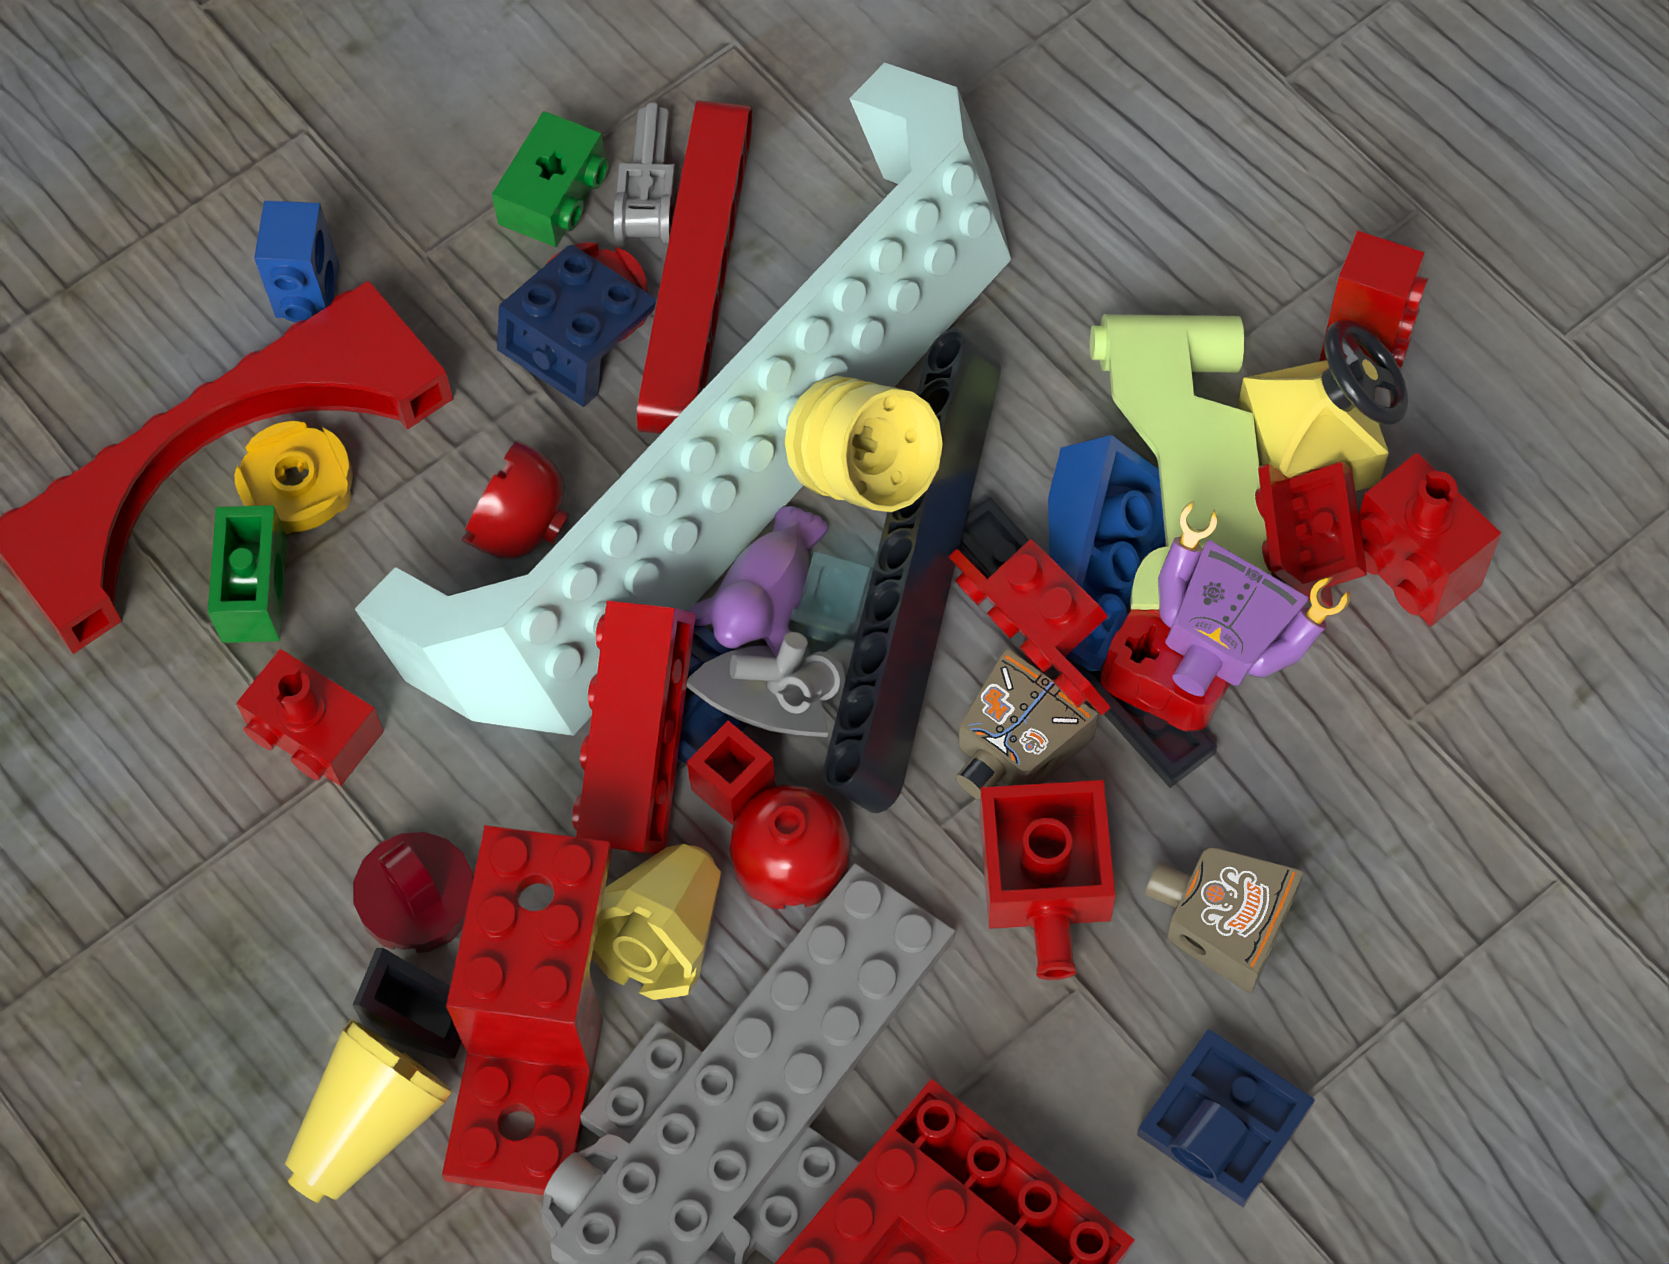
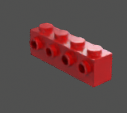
[572,600,696,853]

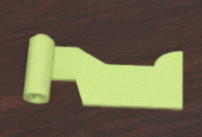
[1090,314,1272,610]

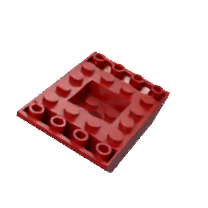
[774,1078,1135,1264]

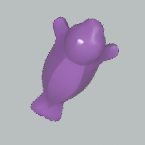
[689,506,828,657]

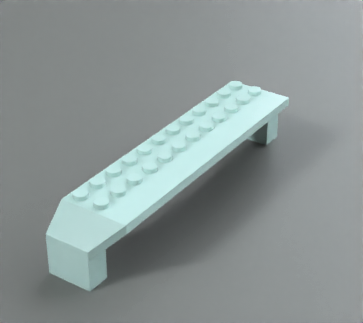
[355,62,1011,736]

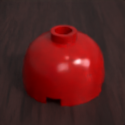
[461,439,569,559]
[729,785,850,909]

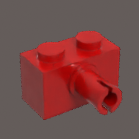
[236,649,384,786]

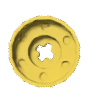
[785,375,943,512]

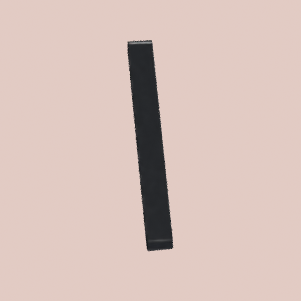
[823,329,1001,813]

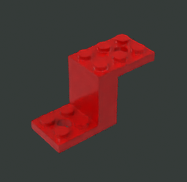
[442,825,612,1196]

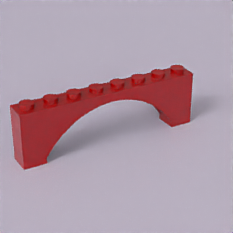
[0,280,453,654]

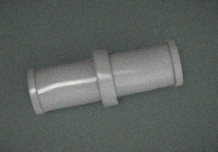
[776,639,855,714]

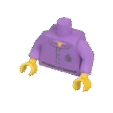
[1158,501,1351,696]

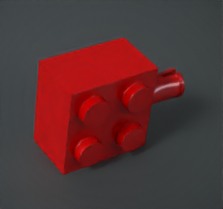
[1359,452,1501,627]
[979,780,1115,980]

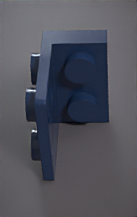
[497,245,656,407]

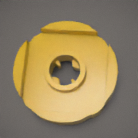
[234,421,353,535]

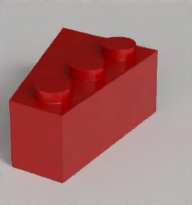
[1319,230,1429,388]

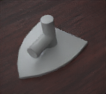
[687,632,829,737]

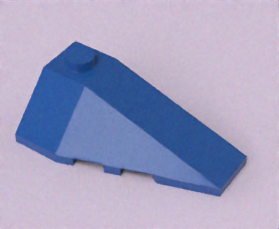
[1048,435,1166,671]

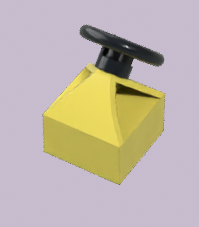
[1237,319,1408,491]

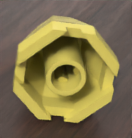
[592,844,721,1000]

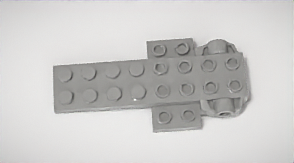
[541,864,955,1264]

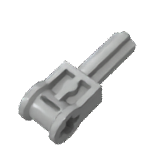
[614,102,676,243]

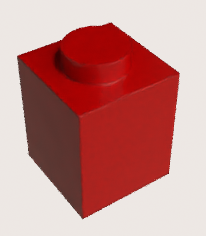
[686,721,776,825]

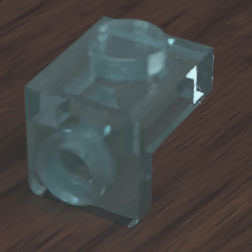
[790,551,873,643]

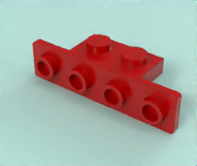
[948,539,1111,716]

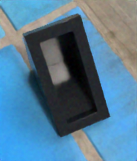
[353,947,462,1059]

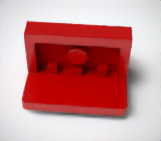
[1255,461,1367,607]

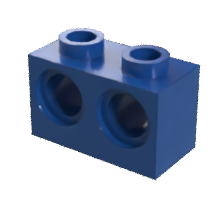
[254,201,339,323]

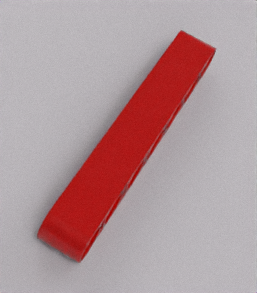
[637,100,753,434]

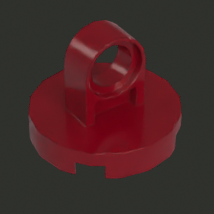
[353,832,474,953]

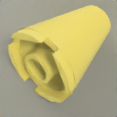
[285,1019,452,1203]

